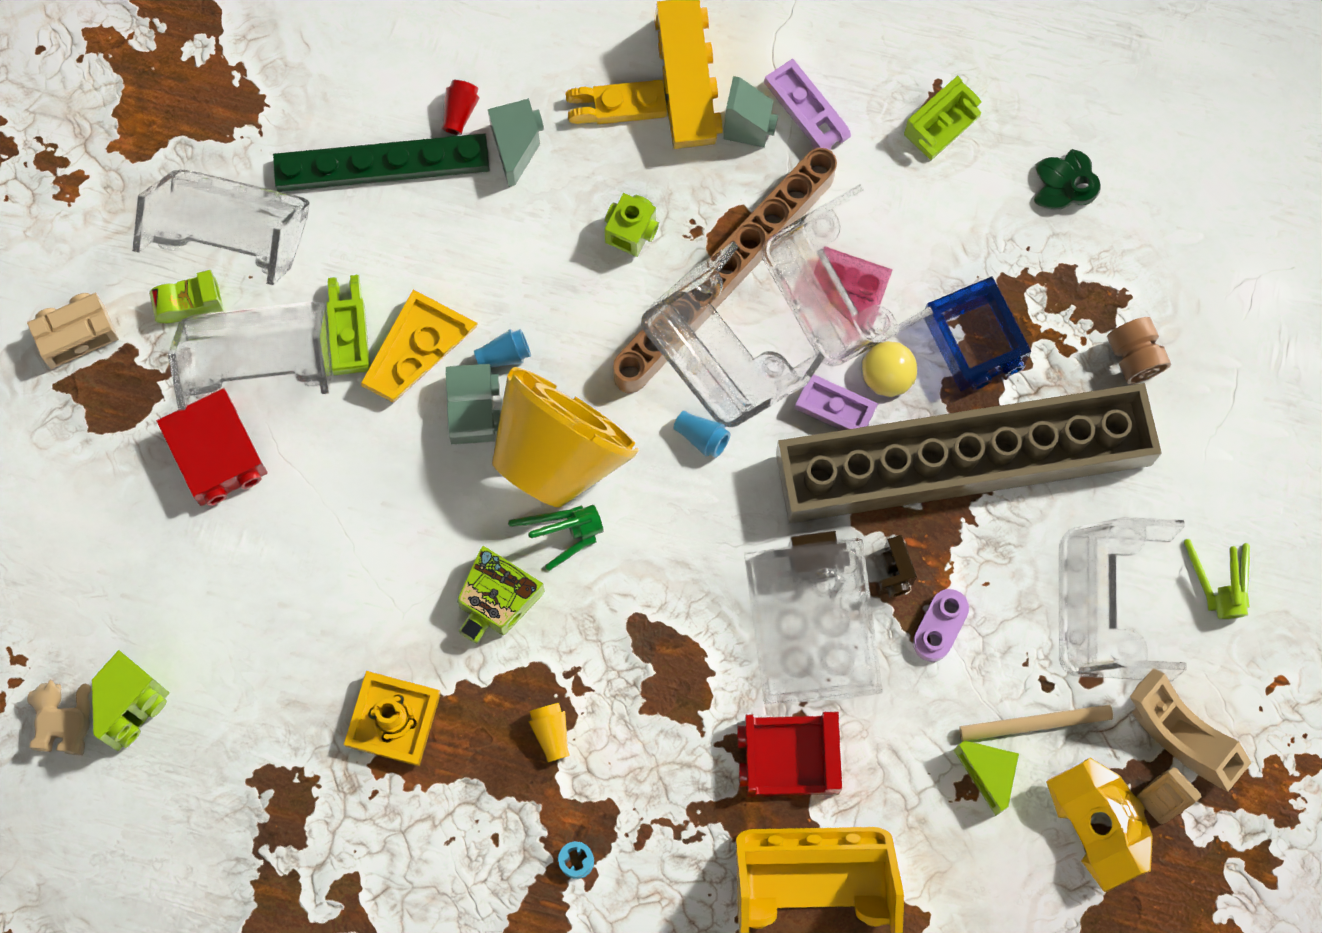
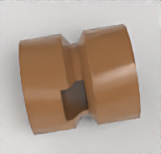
[1107,317,1172,384]

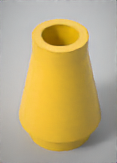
[528,703,570,762]

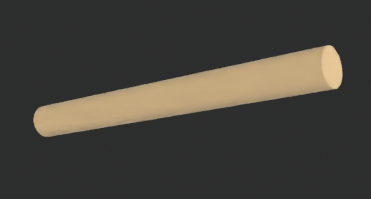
[959,704,1113,742]

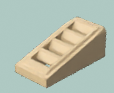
[1137,767,1201,824]

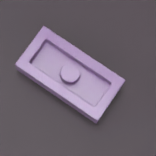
[795,373,878,430]

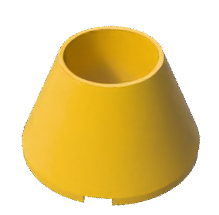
[492,367,639,508]

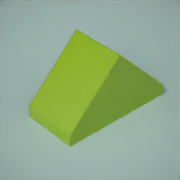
[953,741,1019,816]

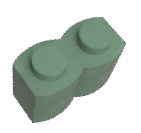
[446,364,501,445]

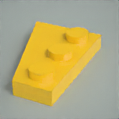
[361,289,478,403]

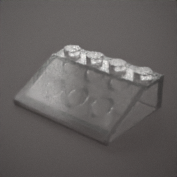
[744,537,883,704]

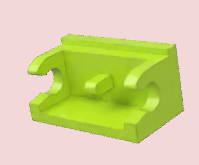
[904,75,982,161]

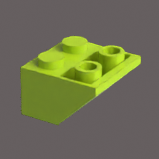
[92,650,170,751]

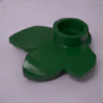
[1034,149,1101,210]

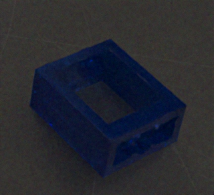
[923,276,1032,391]

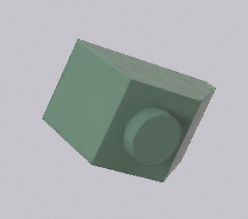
[723,76,778,147]
[488,98,544,187]

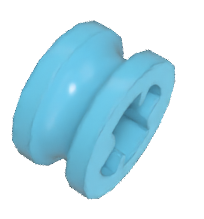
[558,841,594,879]

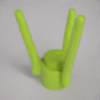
[1184,539,1250,619]

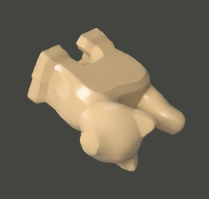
[27,680,92,756]

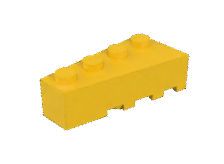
[654,0,723,149]

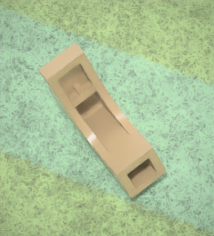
[1129,668,1251,792]

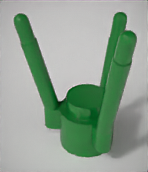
[508,504,604,571]

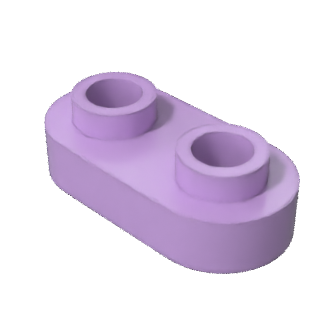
[913,589,969,662]

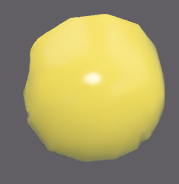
[862,341,917,397]

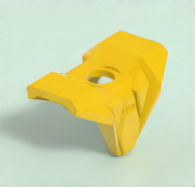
[1046,757,1153,892]

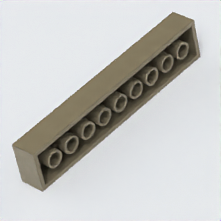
[775,383,1162,524]

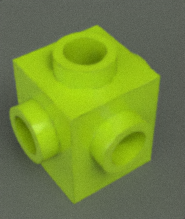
[604,193,659,257]

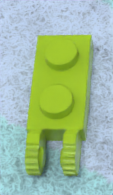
[326,275,370,375]

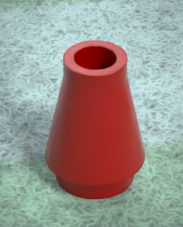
[441,79,480,135]

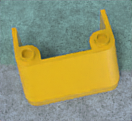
[736,827,904,933]

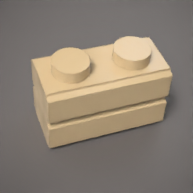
[27,292,119,369]

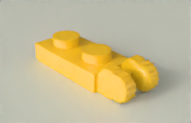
[565,79,667,125]

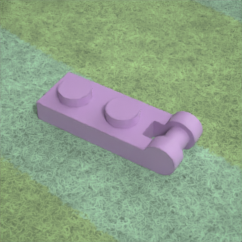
[764,58,851,151]

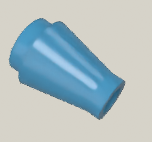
[474,329,531,368]
[673,411,731,458]

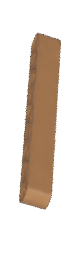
[613,148,837,393]

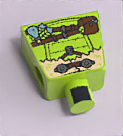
[457,546,545,644]

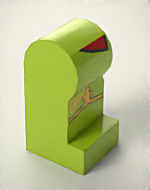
[149,270,224,324]

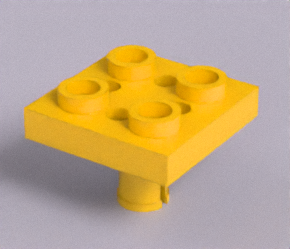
[344,671,441,766]

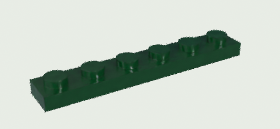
[273,133,490,192]

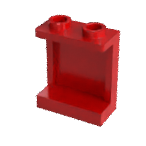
[156,388,268,506]
[737,712,842,797]

